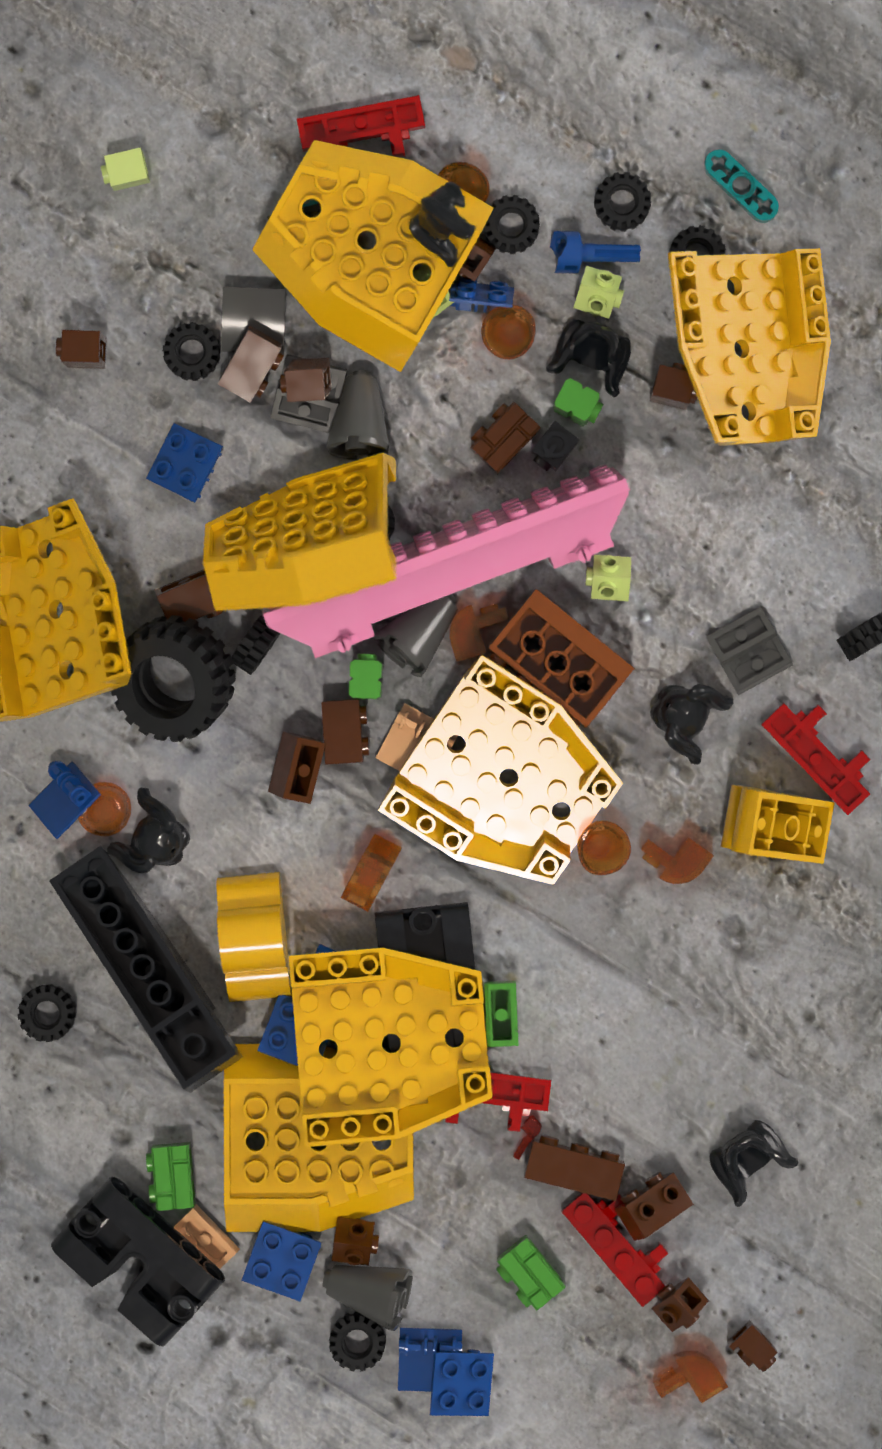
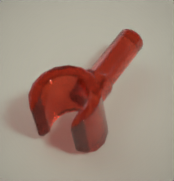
[513,1115,542,1160]

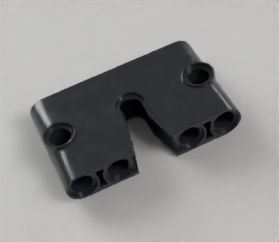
[374,902,475,1053]
[51,1177,225,1347]

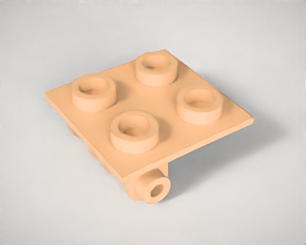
[375,703,458,771]

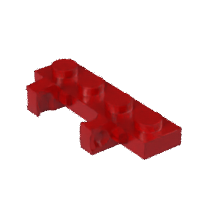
[297,95,425,158]
[761,703,871,815]
[445,1072,552,1132]
[561,1193,668,1307]

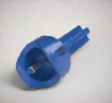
[550,231,641,274]

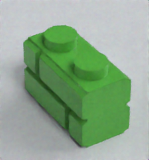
[553,378,603,427]
[349,654,383,700]
[484,981,519,1047]
[146,1142,196,1211]
[496,1235,566,1311]

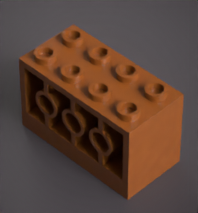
[488,589,635,728]

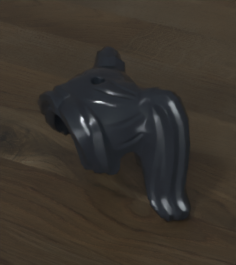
[409,182,476,267]
[546,319,631,397]
[650,684,734,765]
[106,787,190,873]
[709,1120,799,1207]

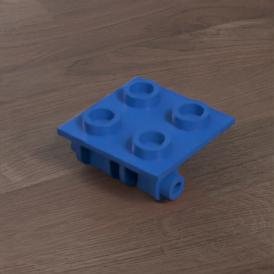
[449,278,514,315]
[146,423,223,503]
[28,761,101,839]
[257,995,329,1066]
[241,1221,322,1301]
[398,1327,462,1392]
[429,1349,494,1416]

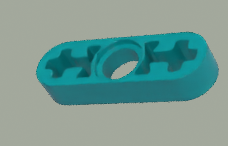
[704,149,779,223]

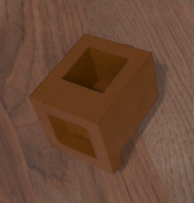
[727,1320,778,1372]

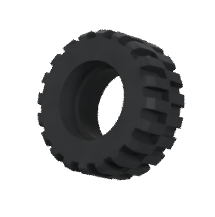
[110,615,236,742]

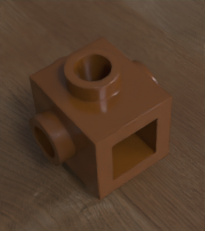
[332,1217,379,1266]
[651,1277,709,1332]

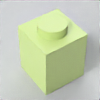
[101,147,150,191]

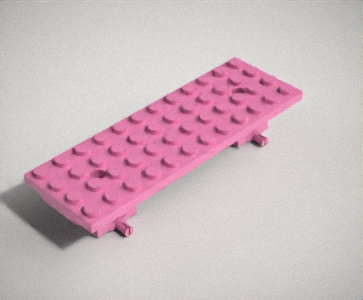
[263,465,630,658]

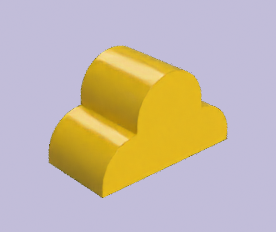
[721,784,835,864]
[216,871,292,1002]

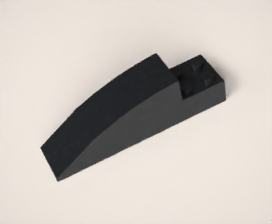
[49,846,243,1093]

